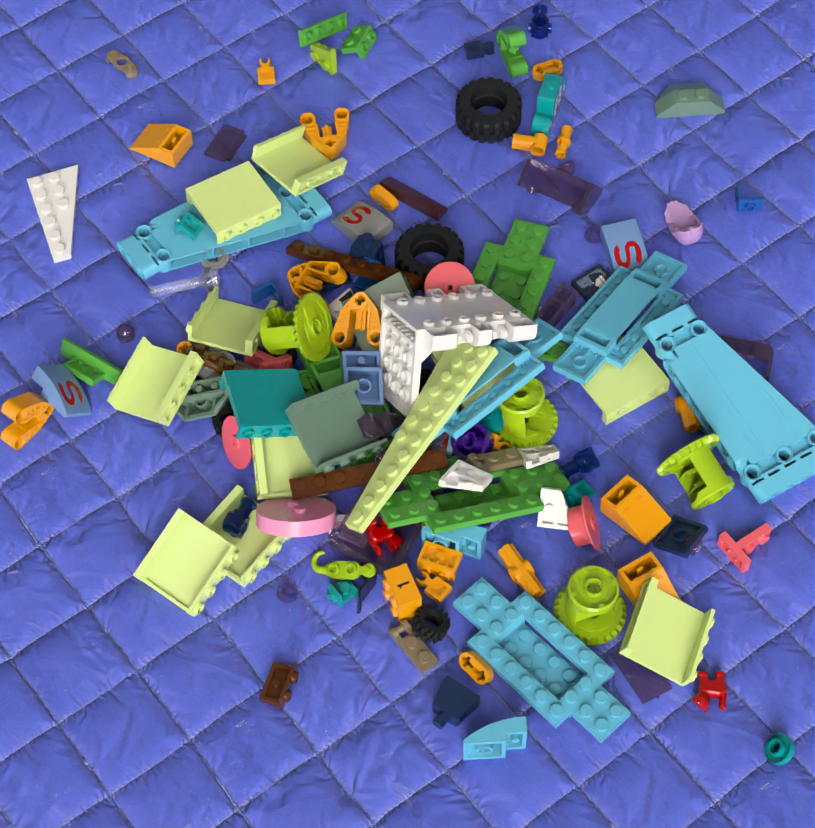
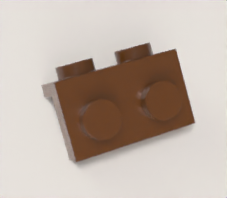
[259,662,300,708]

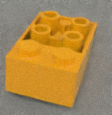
[130,124,193,168]
[600,474,672,545]
[616,552,680,607]

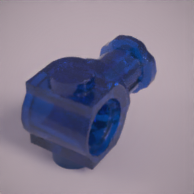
[528,4,552,39]
[558,447,600,480]
[222,497,257,539]

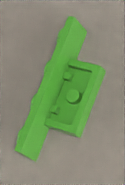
[298,12,348,47]
[60,337,123,387]

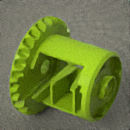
[260,293,333,362]
[496,377,558,449]
[656,433,735,510]
[553,565,627,646]

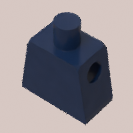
[349,233,386,266]
[432,675,480,729]

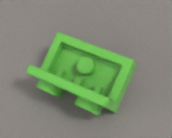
[340,24,377,60]

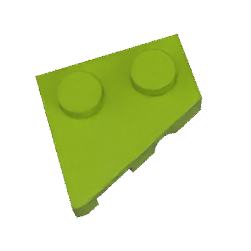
[310,42,337,75]

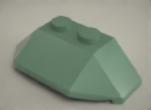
[654,82,725,118]
[176,376,229,422]

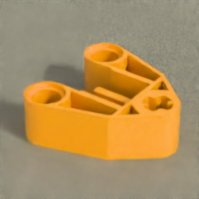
[300,107,350,160]
[287,261,347,308]
[331,292,382,350]
[0,392,54,450]

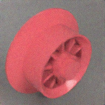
[424,261,475,294]
[222,416,253,469]
[567,496,601,551]

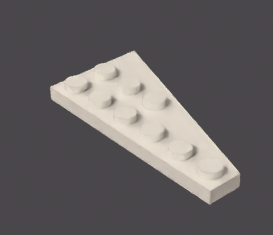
[27,165,79,263]

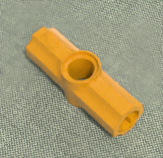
[498,543,545,600]

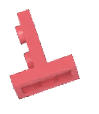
[244,349,292,369]
[717,522,772,573]

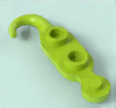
[311,550,376,580]

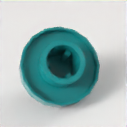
[764,733,795,765]

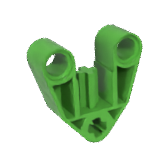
[496,25,528,78]

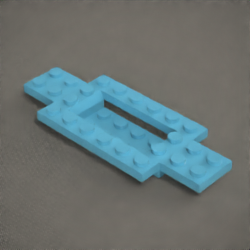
[553,251,687,386]
[391,317,563,441]
[453,577,631,743]

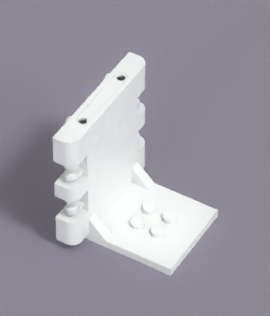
[379,284,538,417]

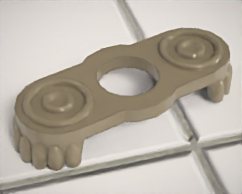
[106,50,139,79]

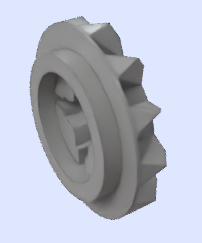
[200,248,229,271]

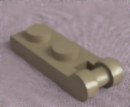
[466,447,524,473]
[388,619,439,675]

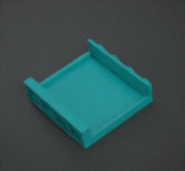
[219,369,306,439]

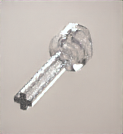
[149,267,221,297]

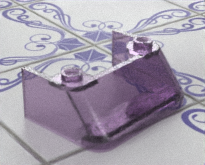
[517,158,603,216]
[715,332,774,382]

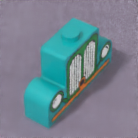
[531,72,567,139]

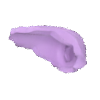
[664,200,703,245]

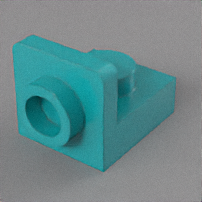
[173,212,205,240]
[564,479,596,508]
[326,580,359,607]

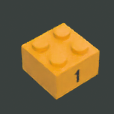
[381,563,422,622]

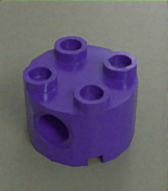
[451,423,494,460]

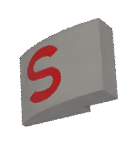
[331,201,393,243]

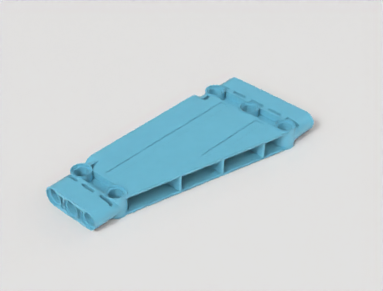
[117,166,332,280]
[643,304,815,505]

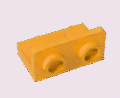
[417,540,463,582]

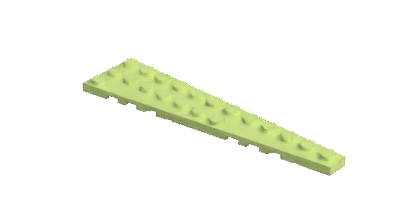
[345,343,498,534]

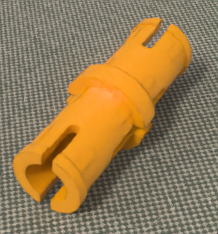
[555,125,573,159]

